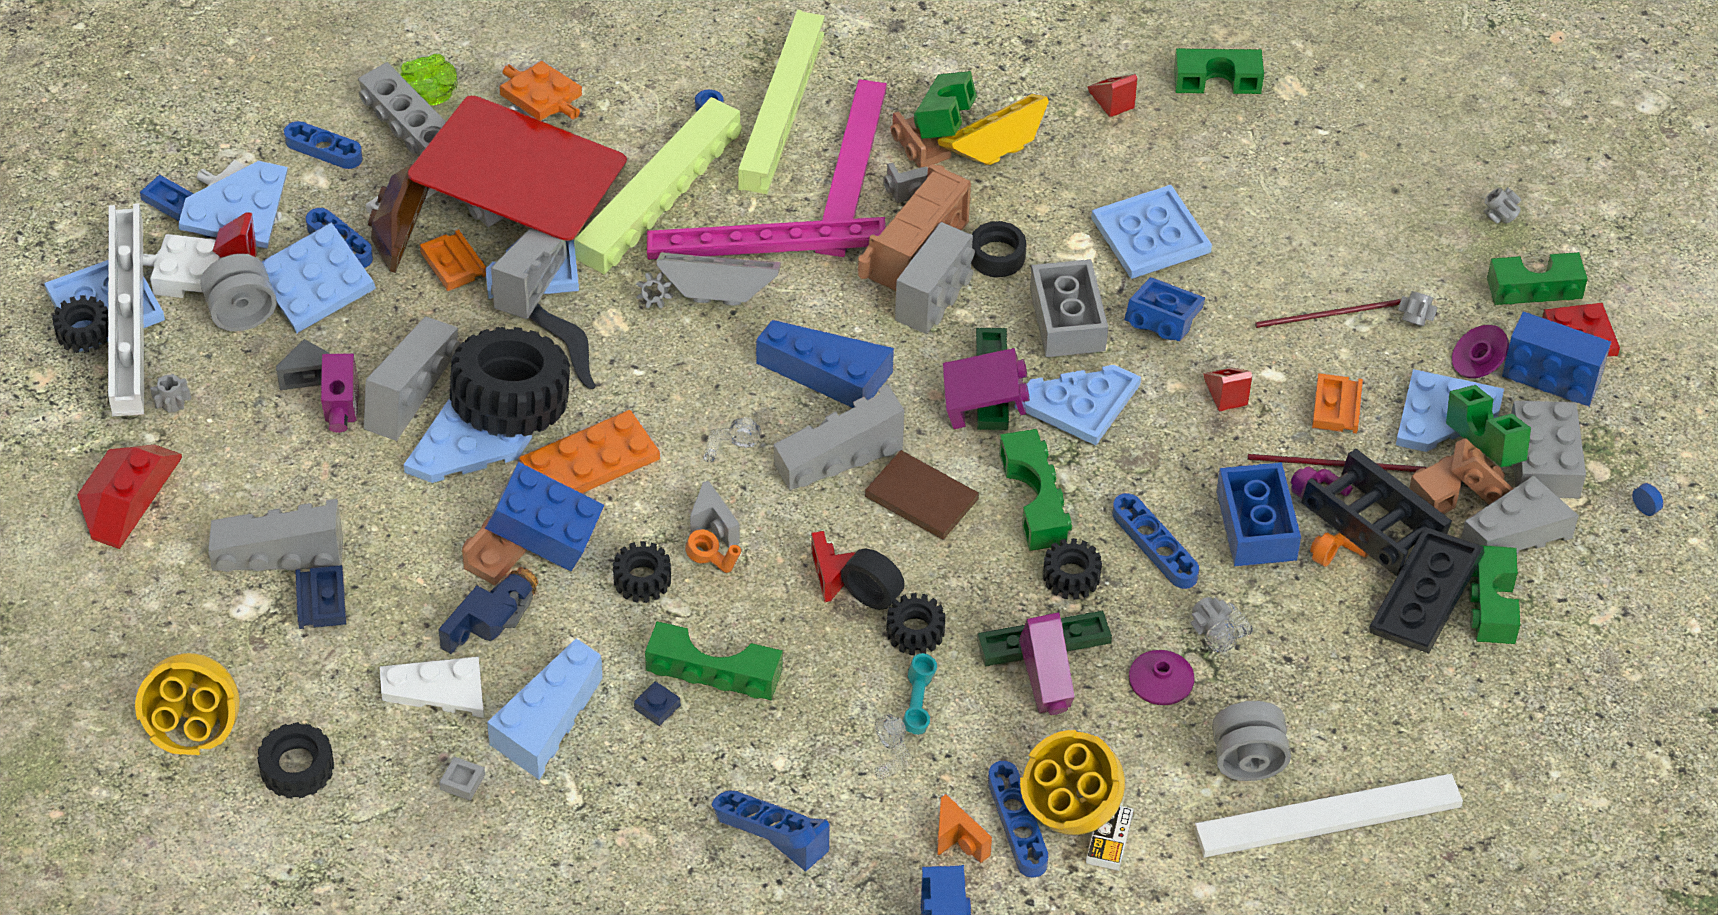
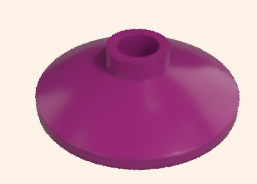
[1452,325,1509,379]
[1129,650,1194,705]

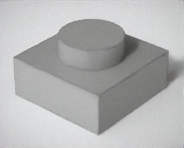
[439,757,485,801]

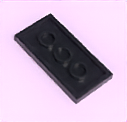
[1369,527,1485,654]

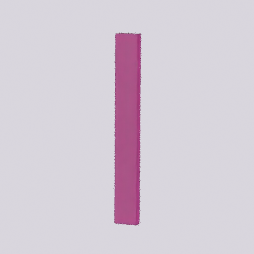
[815,79,887,257]
[647,217,886,260]

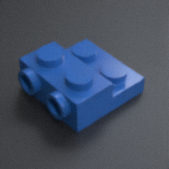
[1124,277,1205,341]

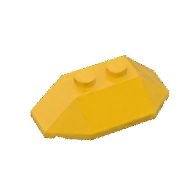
[937,94,1049,165]

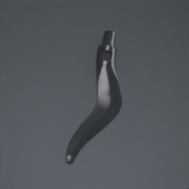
[529,303,596,389]

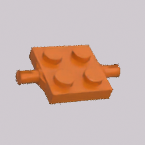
[500,61,582,121]

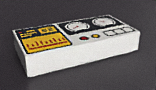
[1086,806,1134,871]

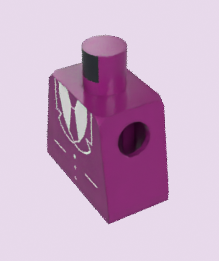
[321,353,360,433]

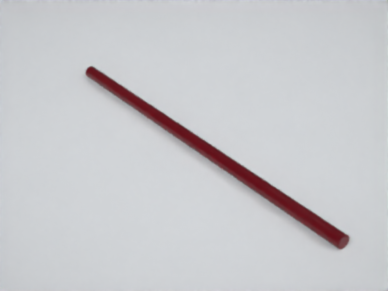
[1255,299,1401,328]
[1247,454,1426,472]

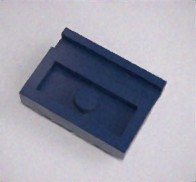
[295,565,347,629]

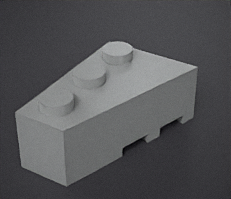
[1461,476,1579,554]

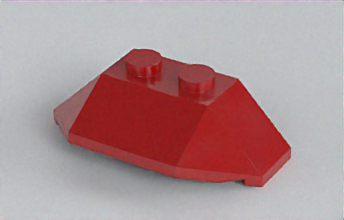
[77,444,182,549]

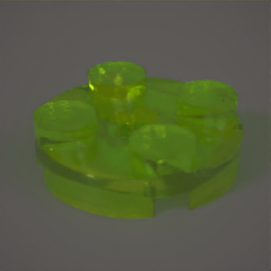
[400,53,458,105]

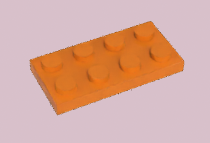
[519,410,660,493]

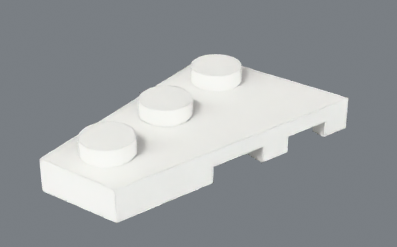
[380,657,484,718]

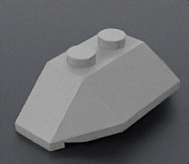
[657,252,781,306]

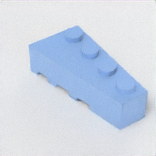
[487,638,603,780]

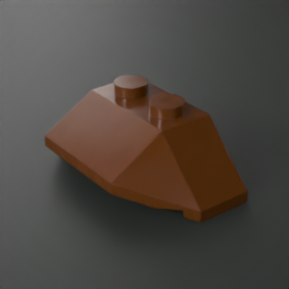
[368,164,430,273]

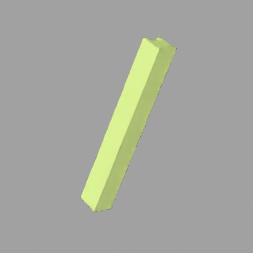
[738,10,825,194]

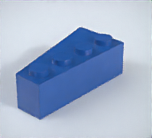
[756,320,894,408]

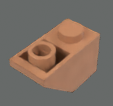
[1409,455,1461,514]

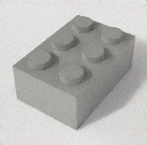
[895,222,975,334]
[1030,259,1108,357]
[1511,401,1586,499]

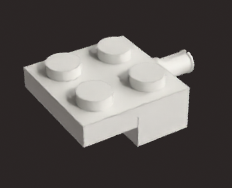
[143,234,221,298]

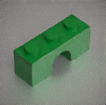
[1174,48,1264,94]
[914,71,977,139]
[1487,252,1588,305]
[1446,385,1531,467]
[1469,545,1521,644]

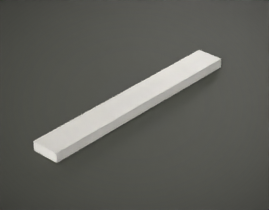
[1194,774,1463,858]

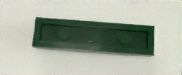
[976,328,1009,430]
[977,610,1112,667]

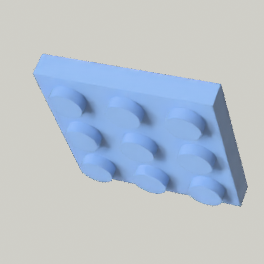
[1091,185,1212,279]
[261,222,376,333]
[44,260,165,352]

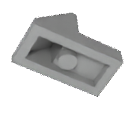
[690,481,740,548]

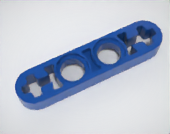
[1112,493,1199,589]
[988,761,1049,878]
[712,790,816,849]

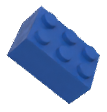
[1502,311,1611,407]
[485,462,604,571]
[1216,462,1301,566]

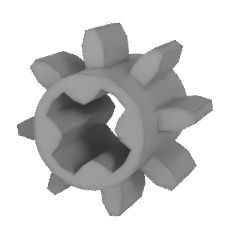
[1484,187,1521,224]
[636,272,674,308]
[1398,291,1437,327]
[150,374,191,413]
[1191,597,1232,637]

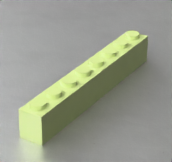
[574,97,742,275]

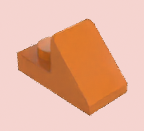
[937,794,992,863]

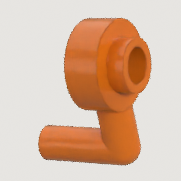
[685,529,741,573]
[1310,532,1368,567]

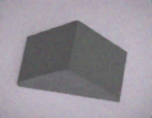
[276,339,330,390]

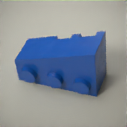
[920,865,971,915]

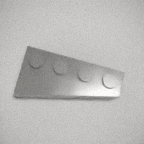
[364,316,460,441]
[774,384,904,491]
[208,498,343,572]

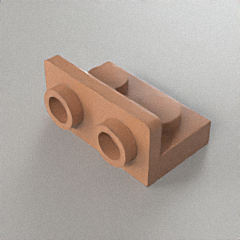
[890,111,951,168]
[1451,438,1513,505]
[462,516,527,585]

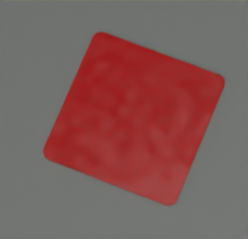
[407,96,627,241]

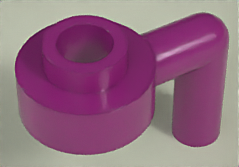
[1290,466,1353,499]

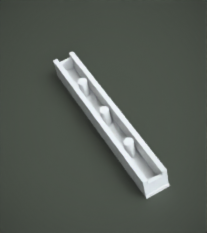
[108,204,144,417]

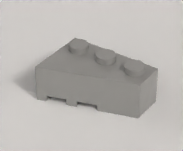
[491,228,567,319]

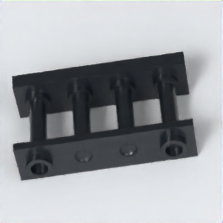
[1301,449,1452,576]

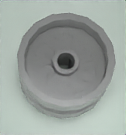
[200,254,277,331]
[1212,701,1291,781]

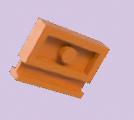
[420,229,486,291]
[1312,373,1363,434]

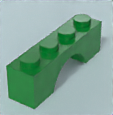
[999,429,1072,551]
[645,621,783,700]

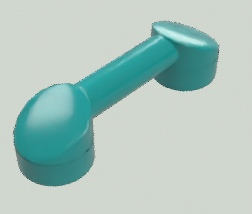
[901,653,937,735]

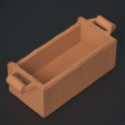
[858,164,971,291]

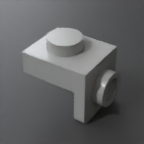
[883,163,928,203]

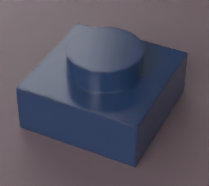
[634,681,681,726]

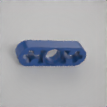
[284,121,363,169]
[306,208,373,268]

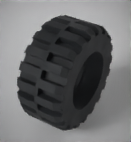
[450,327,570,437]

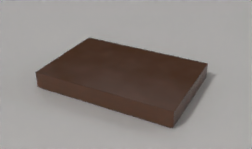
[865,450,979,540]

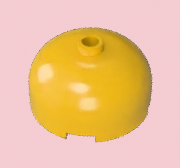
[135,653,240,755]
[1020,730,1125,835]

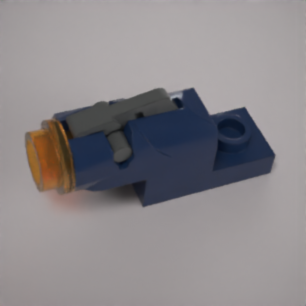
[438,567,538,654]

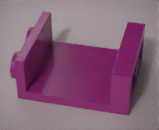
[943,348,1030,429]

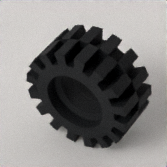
[52,295,108,353]
[1043,538,1102,600]
[613,541,671,603]
[886,593,946,656]

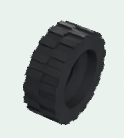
[257,722,334,799]

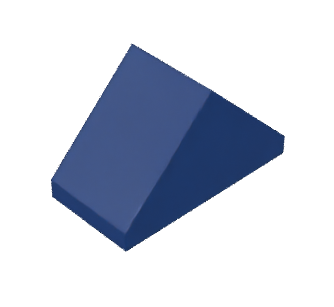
[769,818,830,872]

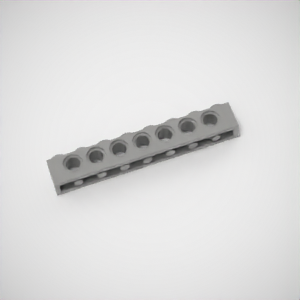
[358,62,505,227]

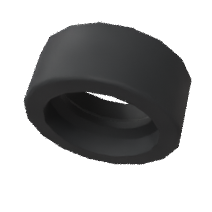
[971,221,1027,278]
[841,548,905,610]

